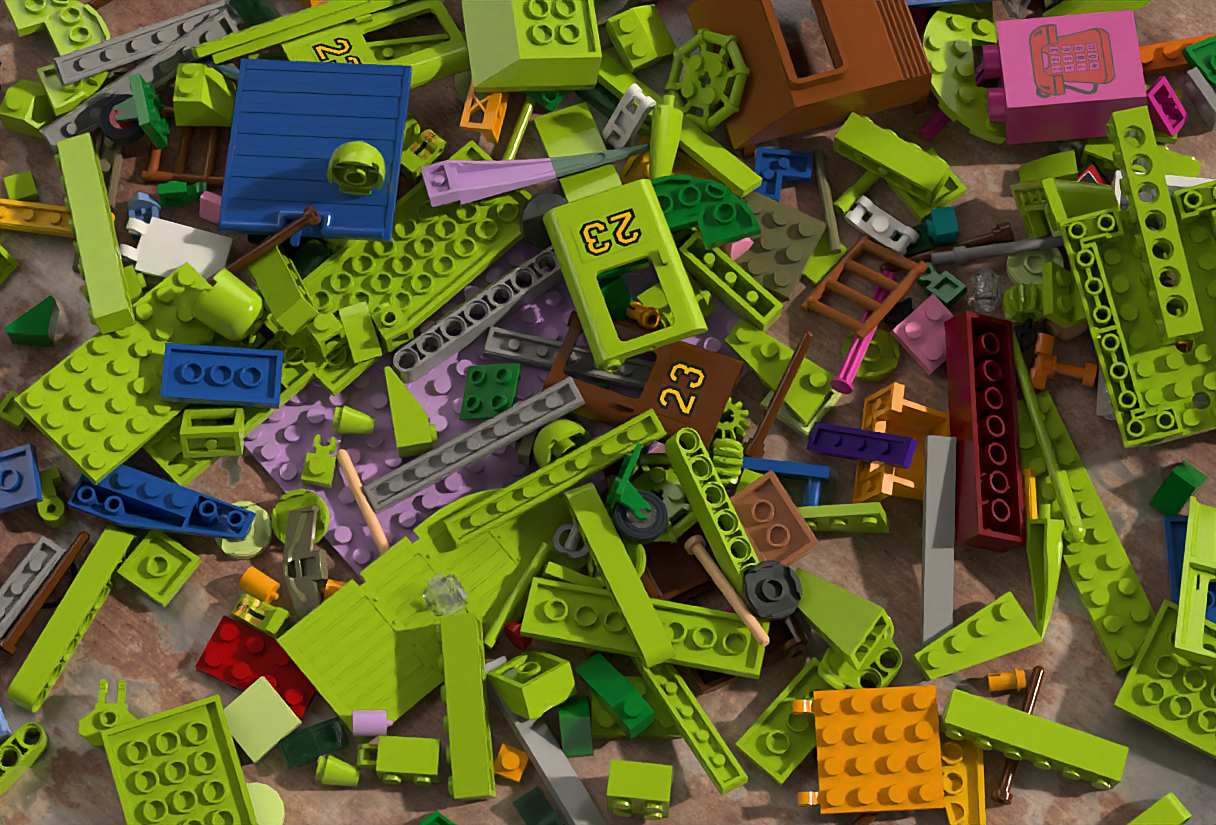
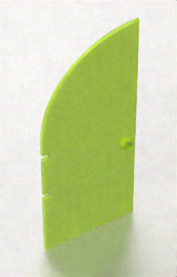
[276,488,588,744]

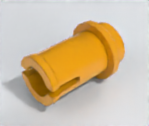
[626,301,660,329]
[987,668,1026,693]

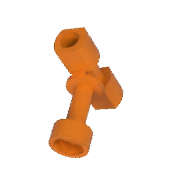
[1029,333,1097,394]

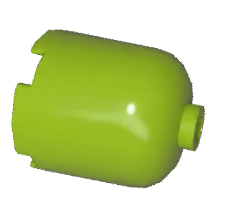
[191,268,264,341]

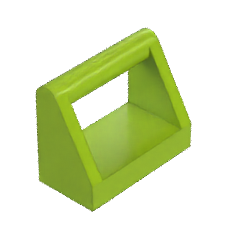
[179,406,244,458]

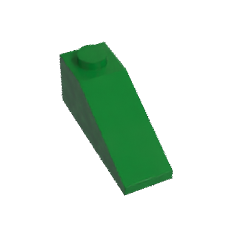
[575,651,655,740]

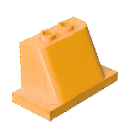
[852,382,950,504]

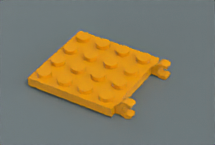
[792,685,945,815]

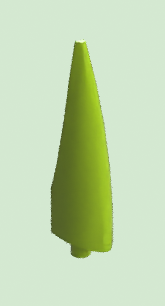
[649,95,683,180]
[1026,504,1065,639]

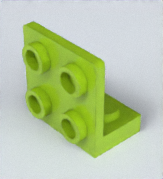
[1042,261,1087,328]

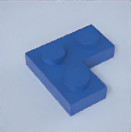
[753,147,814,202]

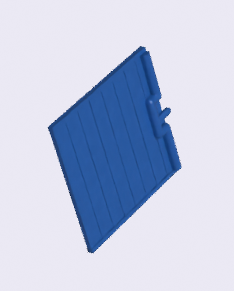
[217,59,412,247]

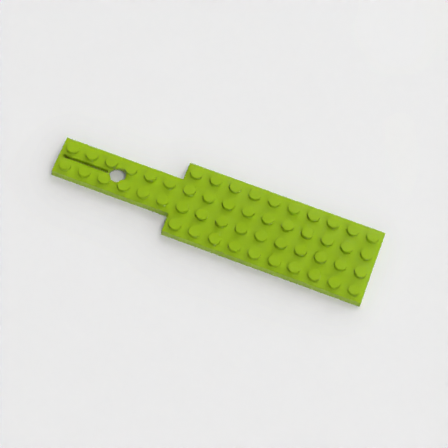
[143,140,532,487]

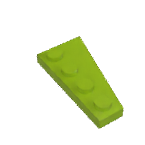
[725,318,836,427]
[797,502,890,533]
[911,591,1043,682]

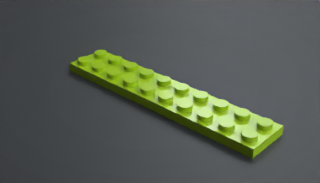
[1017,390,1156,674]

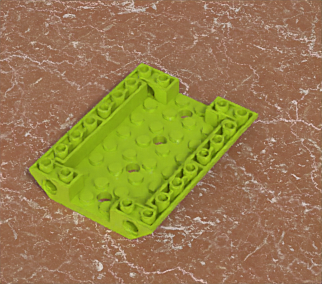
[1058,180,1216,448]

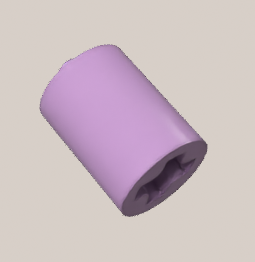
[352,710,393,737]

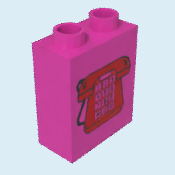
[982,10,1147,145]

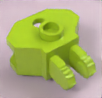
[78,679,138,747]

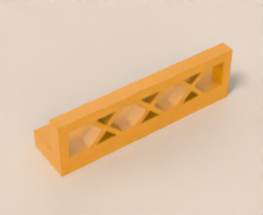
[459,80,511,143]

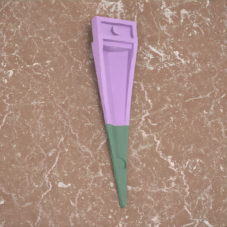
[420,144,650,207]

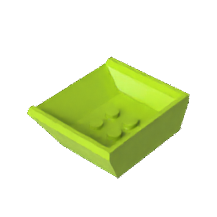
[461,0,602,92]

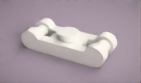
[601,84,656,149]
[844,196,919,256]

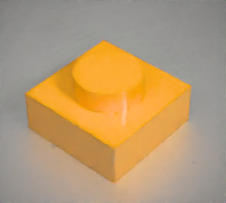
[493,743,530,784]

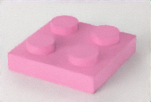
[890,294,954,375]

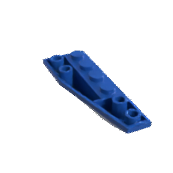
[67,464,256,541]

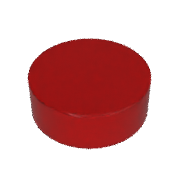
[503,621,532,650]

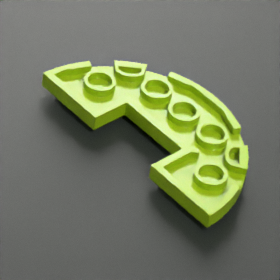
[2,0,111,116]
[920,1,1006,144]

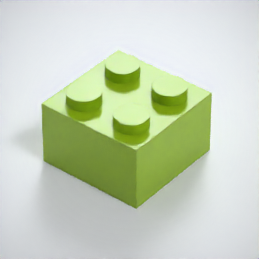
[607,759,673,820]

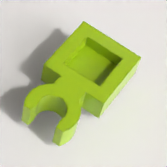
[301,434,337,488]

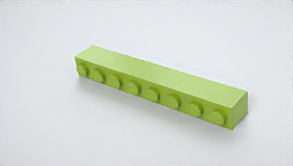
[55,132,136,335]

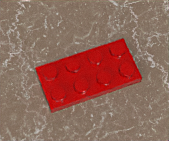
[195,615,318,720]

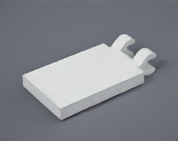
[119,217,235,280]

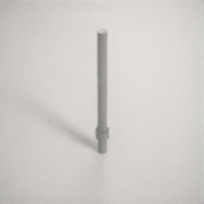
[931,236,1064,265]

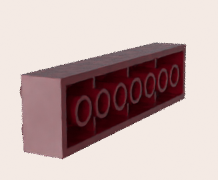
[944,310,1026,553]

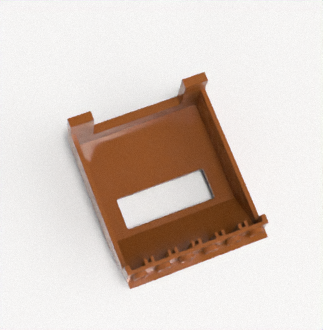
[686,0,932,159]

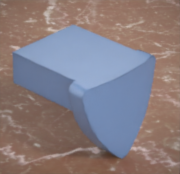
[126,192,161,240]

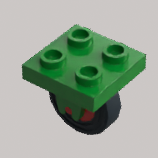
[99,73,170,149]

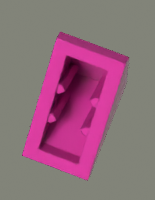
[1146,75,1190,137]

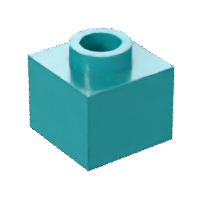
[925,206,959,247]

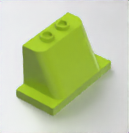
[1010,176,1121,239]

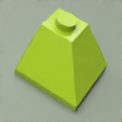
[0,79,65,139]

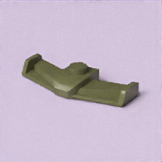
[281,505,329,622]

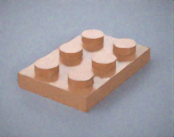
[729,470,821,567]

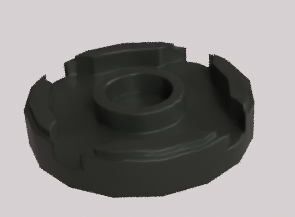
[519,193,569,250]
[741,560,802,621]

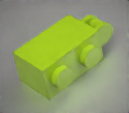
[356,735,442,786]

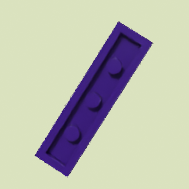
[806,422,918,470]

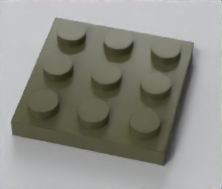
[734,191,826,301]

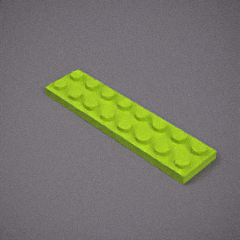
[520,577,770,680]

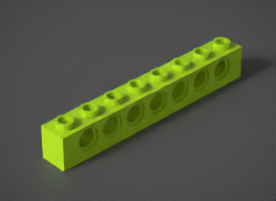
[1106,105,1204,345]

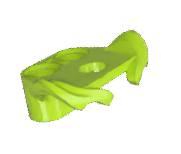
[818,616,902,690]

